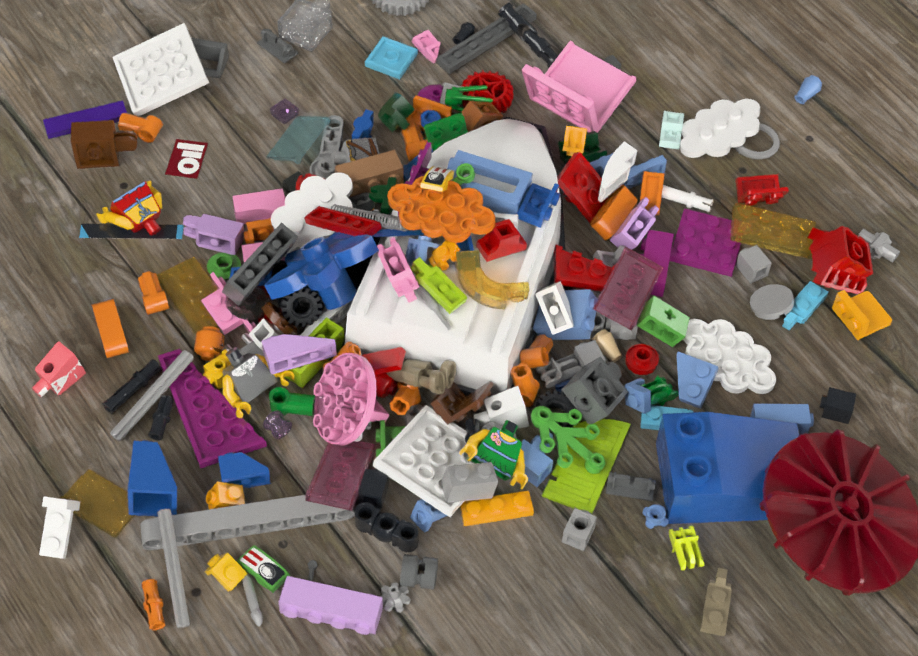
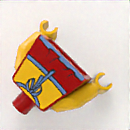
[96,181,162,236]

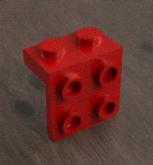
[735,174,789,206]

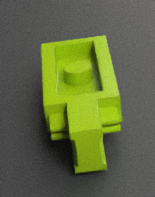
[410,257,467,314]

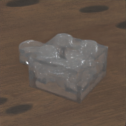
[277,0,333,52]

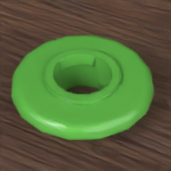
[207,252,241,280]

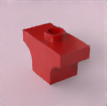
[476,219,527,262]

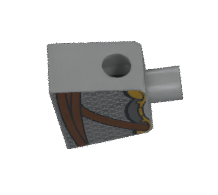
[331,138,379,164]

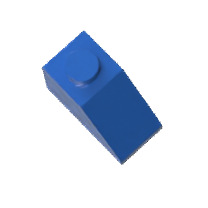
[218,452,271,489]

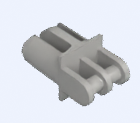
[536,354,581,388]

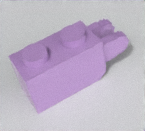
[609,197,659,252]
[183,214,244,255]

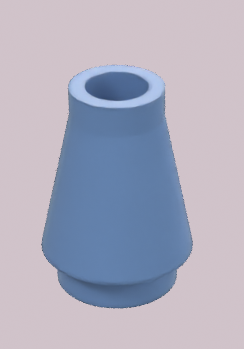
[795,75,822,104]

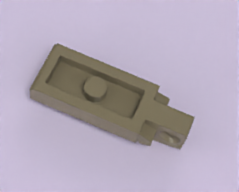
[700,568,732,637]

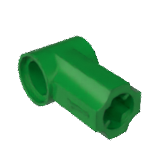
[269,387,315,417]

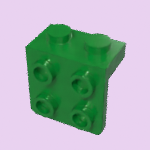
[424,113,468,151]

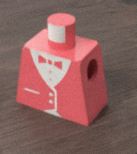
[32,341,86,397]

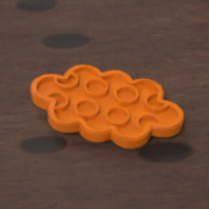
[387,176,495,243]

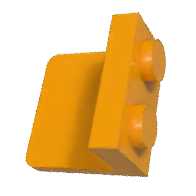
[832,290,892,340]

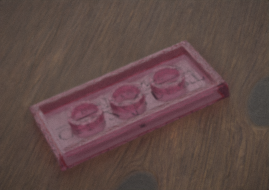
[593,246,664,331]
[305,441,376,511]

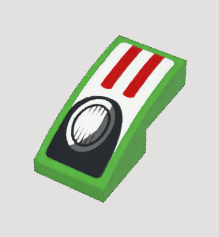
[237,545,291,593]

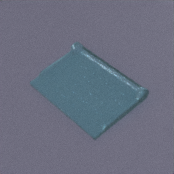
[266,116,331,164]

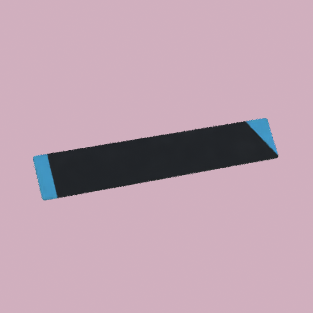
[79,224,183,239]

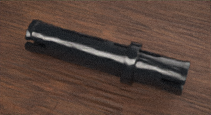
[102,359,162,414]

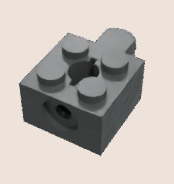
[562,356,628,424]

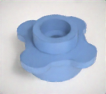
[642,505,669,529]

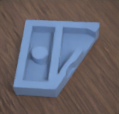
[677,352,719,409]

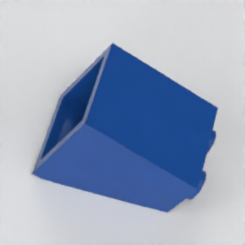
[128,440,177,517]

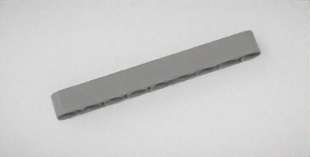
[140,494,355,550]

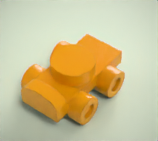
[428,240,461,270]

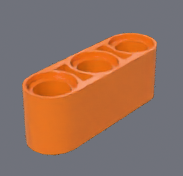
[590,184,638,240]
[92,299,129,358]

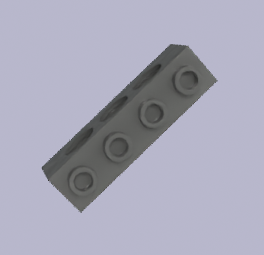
[222,222,299,306]

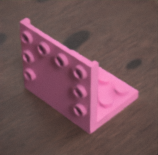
[522,41,636,133]

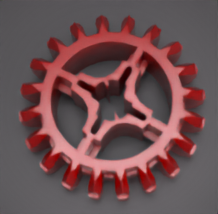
[461,70,514,113]

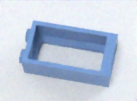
[447,150,533,215]

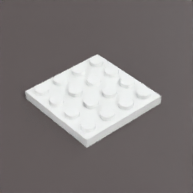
[113,23,209,116]
[373,405,474,517]

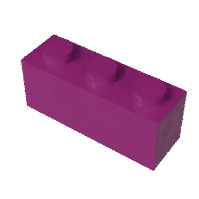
[638,230,674,297]

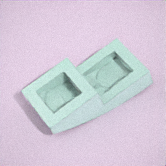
[659,111,684,149]

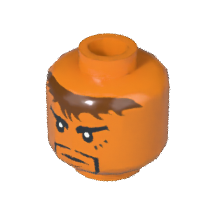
[194,326,225,361]

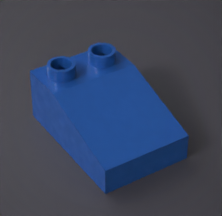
[656,412,799,524]

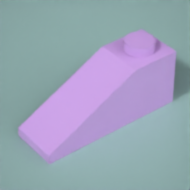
[261,334,337,375]

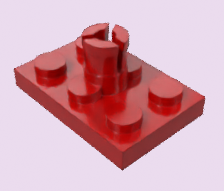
[557,151,610,223]

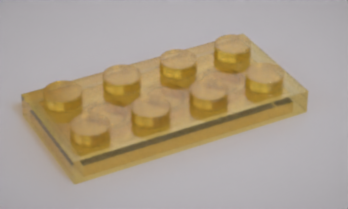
[731,203,816,259]

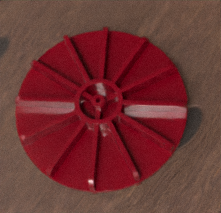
[760,429,918,596]

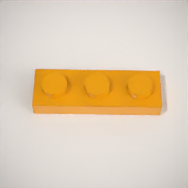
[460,490,534,526]

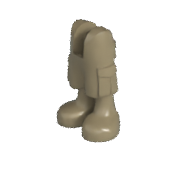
[387,358,456,395]

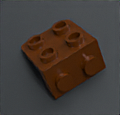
[430,381,494,425]

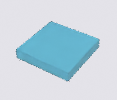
[365,36,418,79]

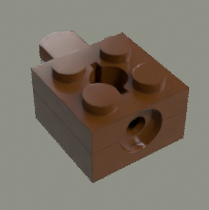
[71,120,137,169]

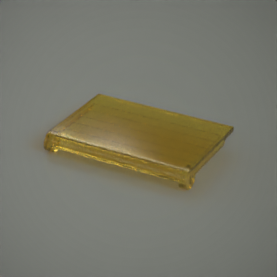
[59,469,134,538]

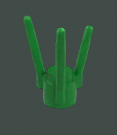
[445,85,493,112]

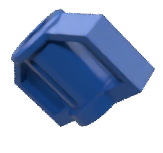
[352,109,374,139]

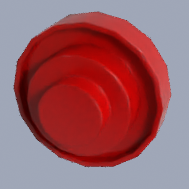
[625,344,659,375]

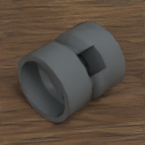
[400,554,438,590]

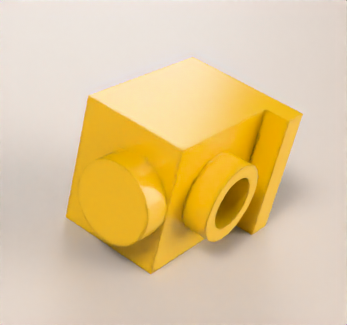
[203,349,231,390]

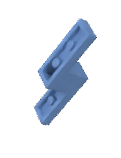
[560,153,667,193]

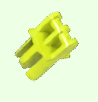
[669,525,704,571]

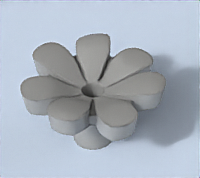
[380,582,411,613]

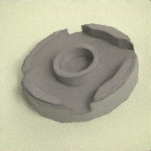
[750,284,794,320]

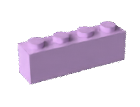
[279,576,383,634]

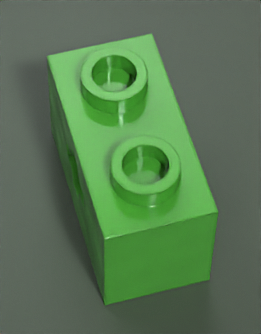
[637,296,690,347]

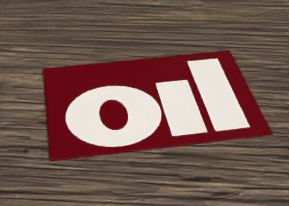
[165,139,208,179]

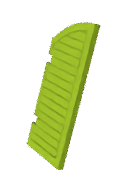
[542,419,631,514]

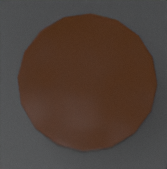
[262,301,298,335]

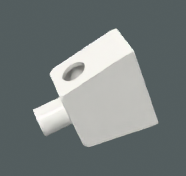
[474,386,529,429]

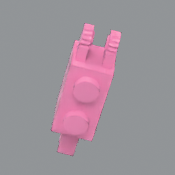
[377,237,419,303]

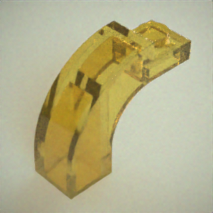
[455,250,530,309]

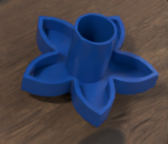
[264,232,379,310]

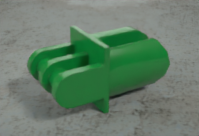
[640,375,679,406]

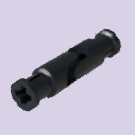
[498,2,560,68]

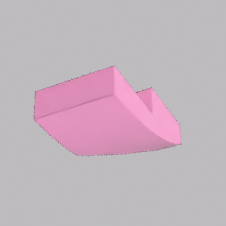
[412,30,440,63]

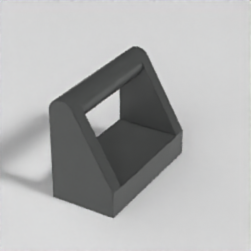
[191,38,229,78]

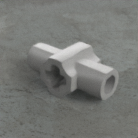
[858,229,900,263]

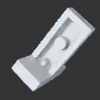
[39,497,80,559]

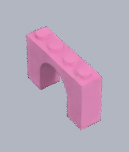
[232,188,286,263]

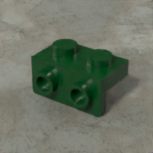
[558,131,607,164]

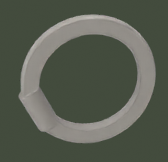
[735,123,780,159]

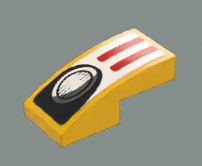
[420,166,455,192]

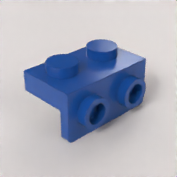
[517,183,560,228]

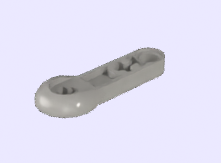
[310,115,344,179]

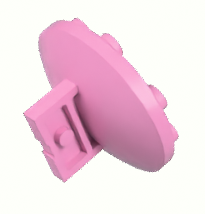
[313,353,389,445]

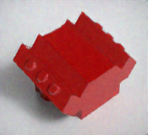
[807,226,873,294]

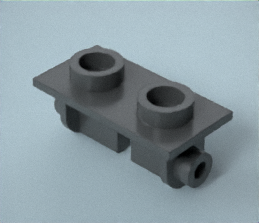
[257,28,299,64]
[606,472,656,501]

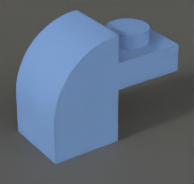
[521,432,553,487]

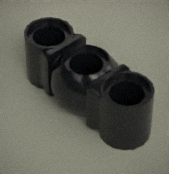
[355,502,419,553]

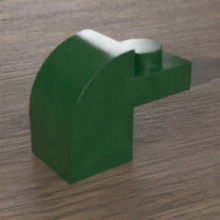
[378,92,415,133]

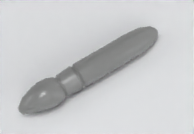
[242,574,263,626]

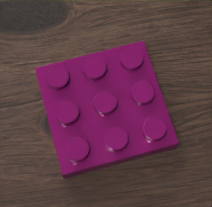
[669,208,746,277]

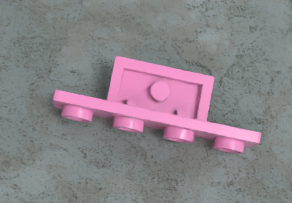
[201,272,256,335]

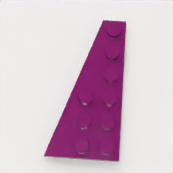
[158,349,267,469]

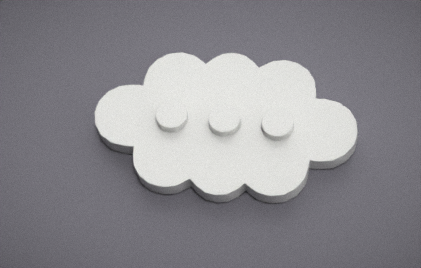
[680,99,760,158]
[271,173,353,257]
[683,319,776,394]

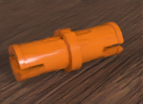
[141,579,165,630]

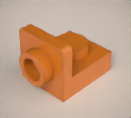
[243,218,274,244]

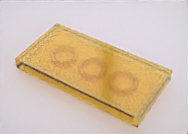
[157,257,220,334]

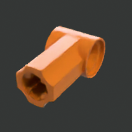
[118,113,163,143]
[402,122,427,161]
[138,271,169,315]
[520,334,553,369]
[511,363,540,407]
[389,381,422,415]

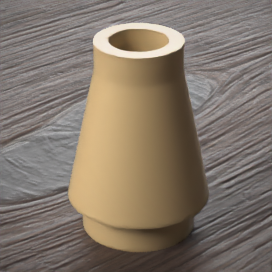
[592,329,623,363]

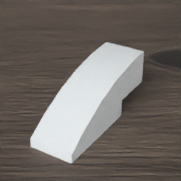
[598,141,637,202]

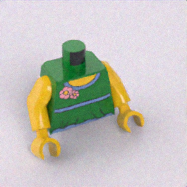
[459,420,528,489]

